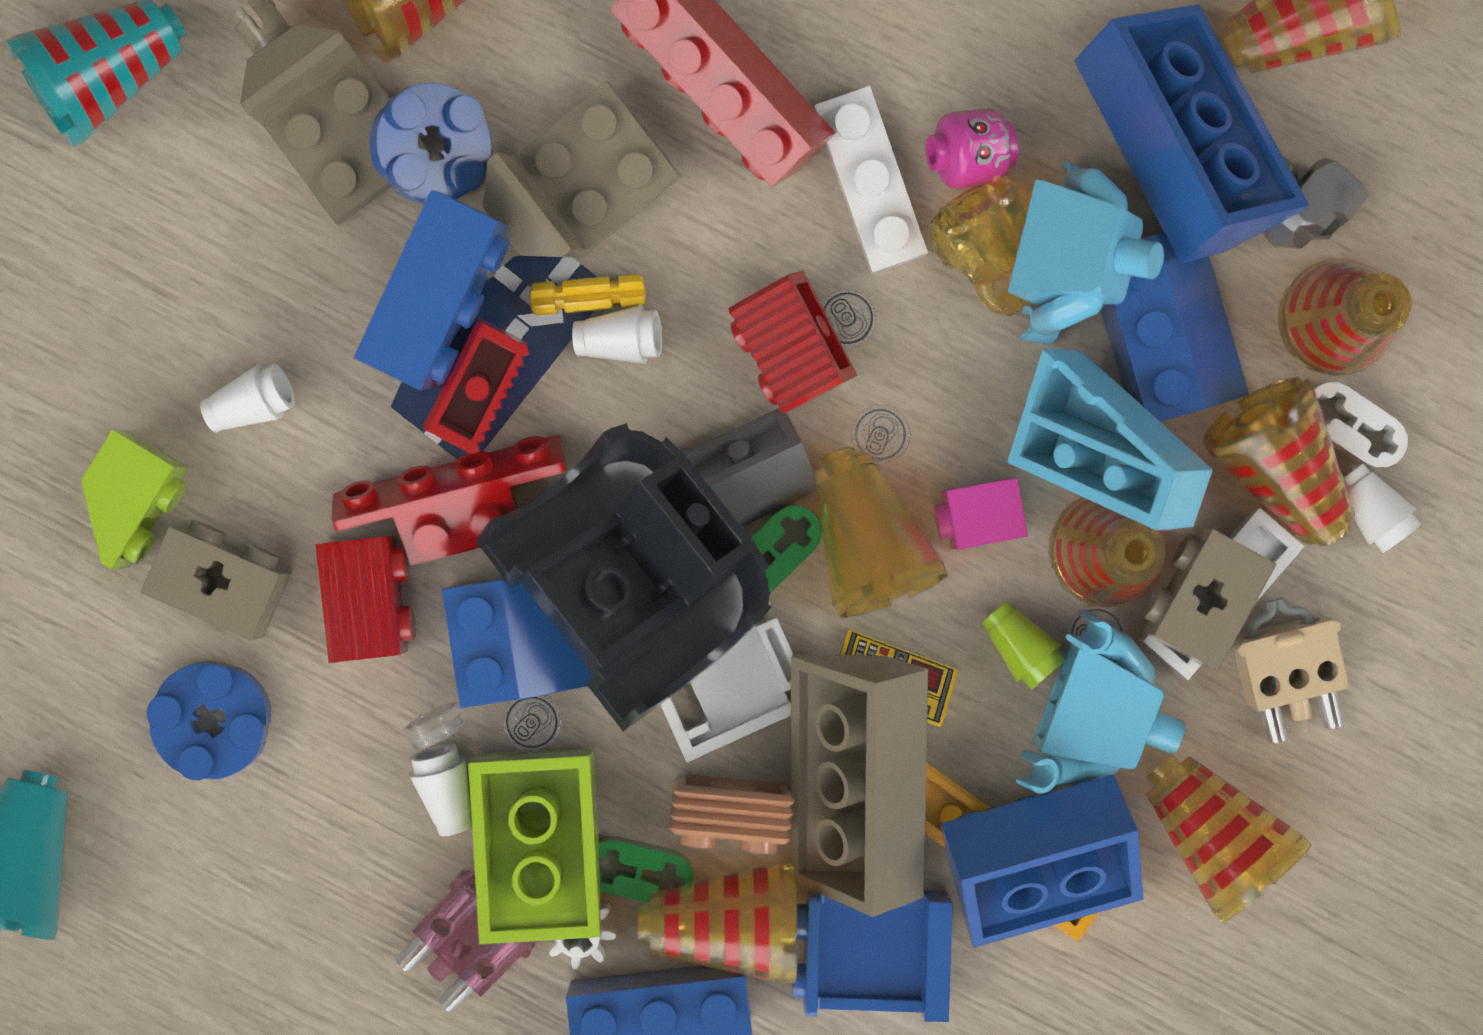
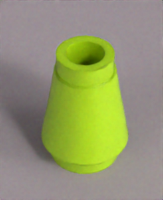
[981,601,1067,690]

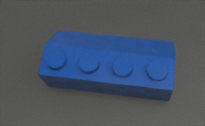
[1074,4,1310,264]

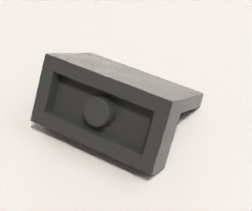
[683,408,820,526]

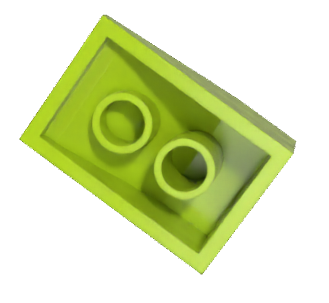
[468,747,601,944]

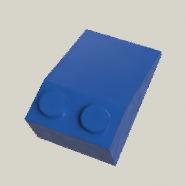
[442,578,594,709]

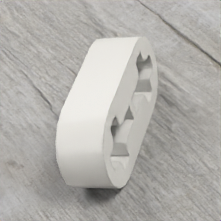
[1299,382,1408,468]

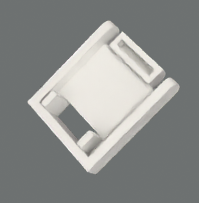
[661,601,794,762]

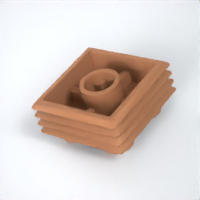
[669,774,795,854]

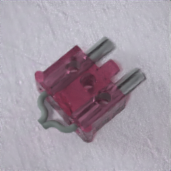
[396,870,537,1013]

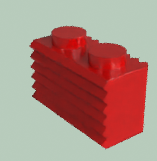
[729,271,858,414]
[423,318,529,454]
[315,535,416,663]

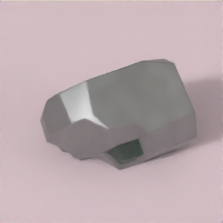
[1263,158,1369,249]

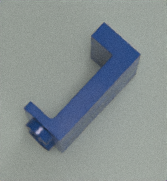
[792,889,953,1022]

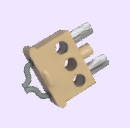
[1230,598,1350,744]

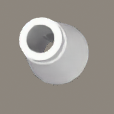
[572,305,662,364]
[200,364,295,433]
[1340,463,1422,553]
[409,743,472,836]

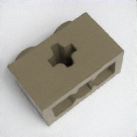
[140,520,292,641]
[1142,528,1277,671]

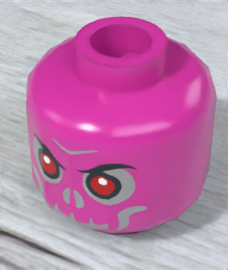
[925,108,1019,189]

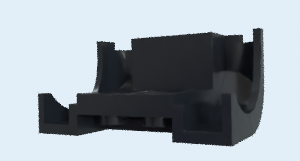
[476,423,772,732]

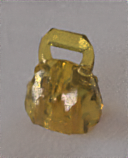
[929,174,1033,317]

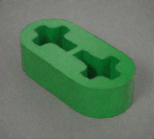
[751,505,822,593]
[599,836,694,907]

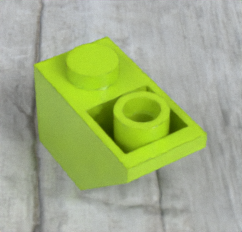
[81,429,189,570]

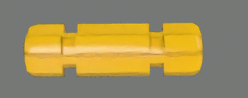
[529,274,646,316]

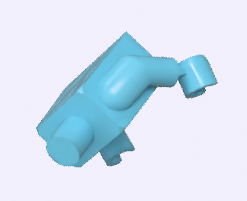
[1008,161,1164,345]
[1016,609,1185,794]

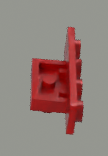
[331,435,566,566]

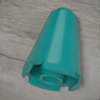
[0,769,68,940]

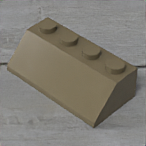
[790,654,928,917]

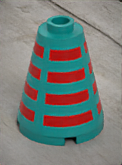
[5,0,186,148]

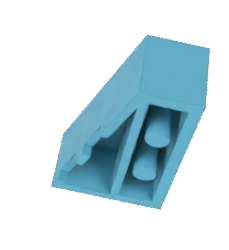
[1007,349,1213,530]

